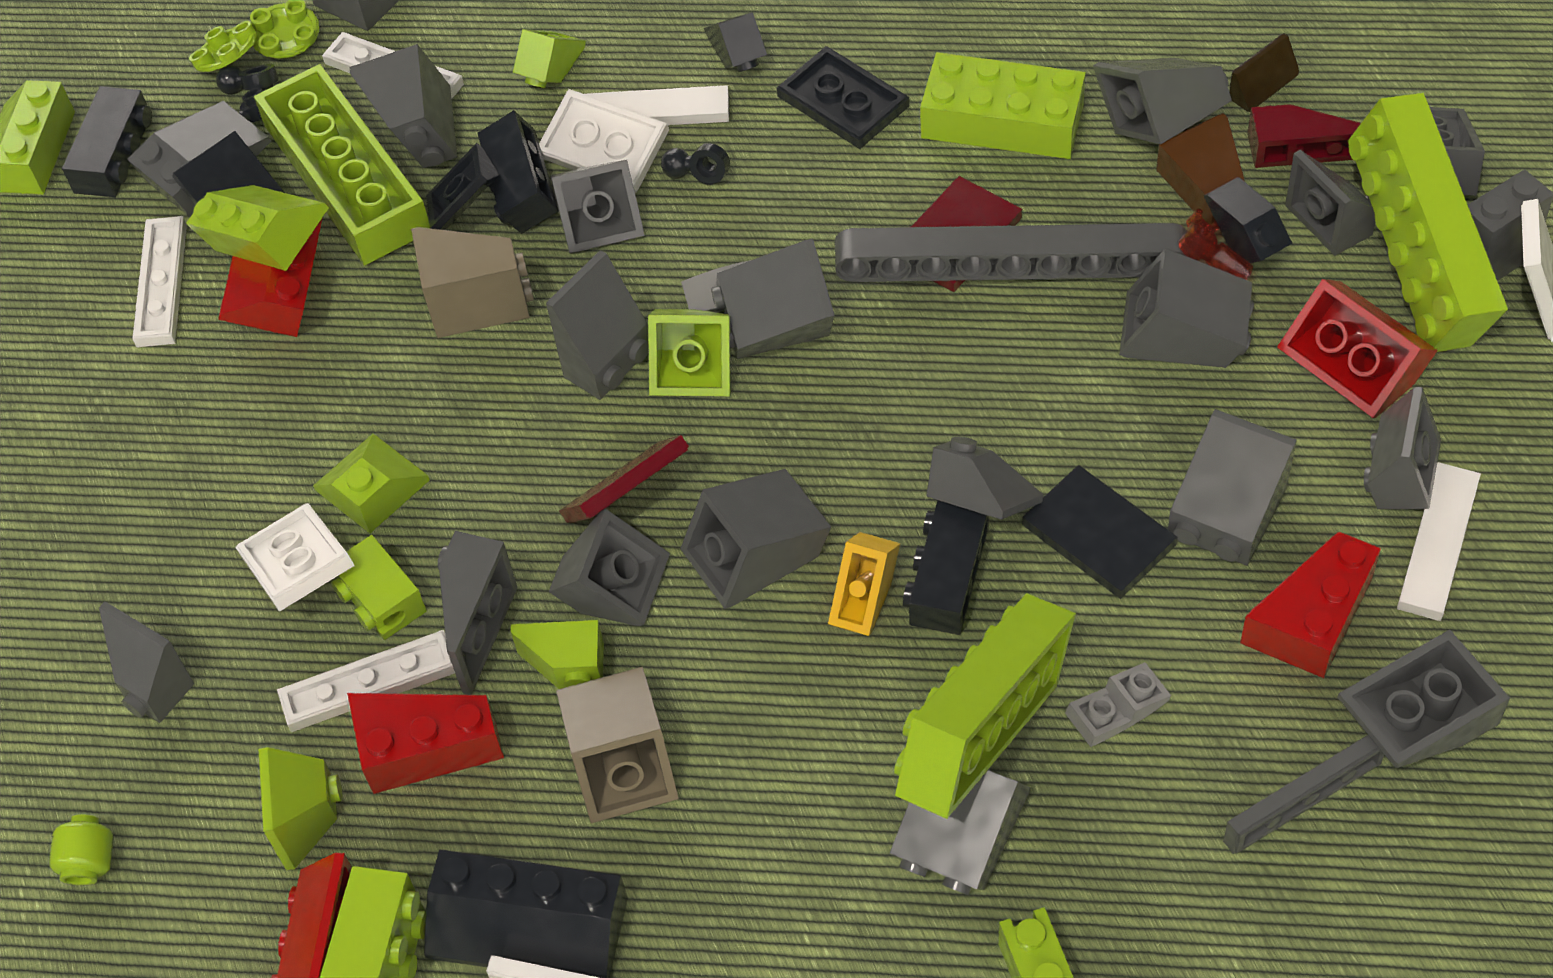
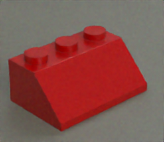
[218,219,322,337]
[1277,279,1438,418]
[271,852,352,978]

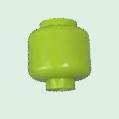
[49,814,114,885]

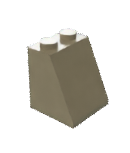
[411,227,534,338]
[556,667,679,823]

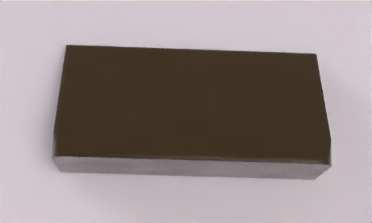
[1229,33,1299,112]

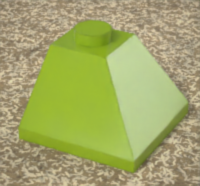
[648,309,731,397]
[313,434,430,534]
[258,747,343,870]

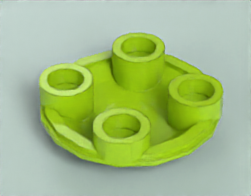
[250,0,319,59]
[189,21,257,72]

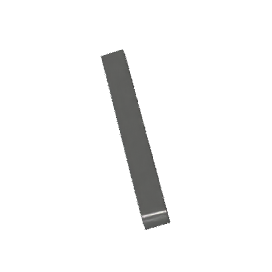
[834,223,1191,282]

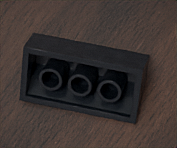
[424,849,628,978]

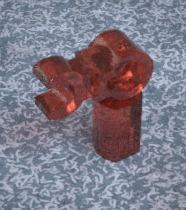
[1178,208,1253,280]

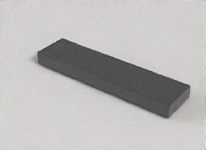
[1223,735,1384,854]

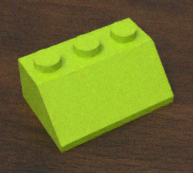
[0,80,75,195]
[186,185,329,271]

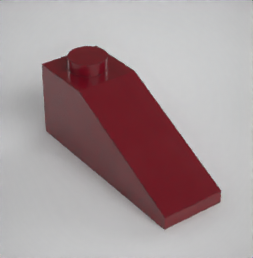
[1247,104,1361,168]

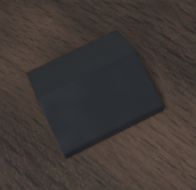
[426,143,499,230]

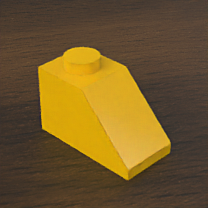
[828,532,900,636]

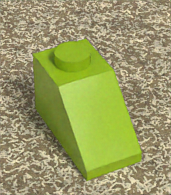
[513,29,586,88]
[511,620,604,689]

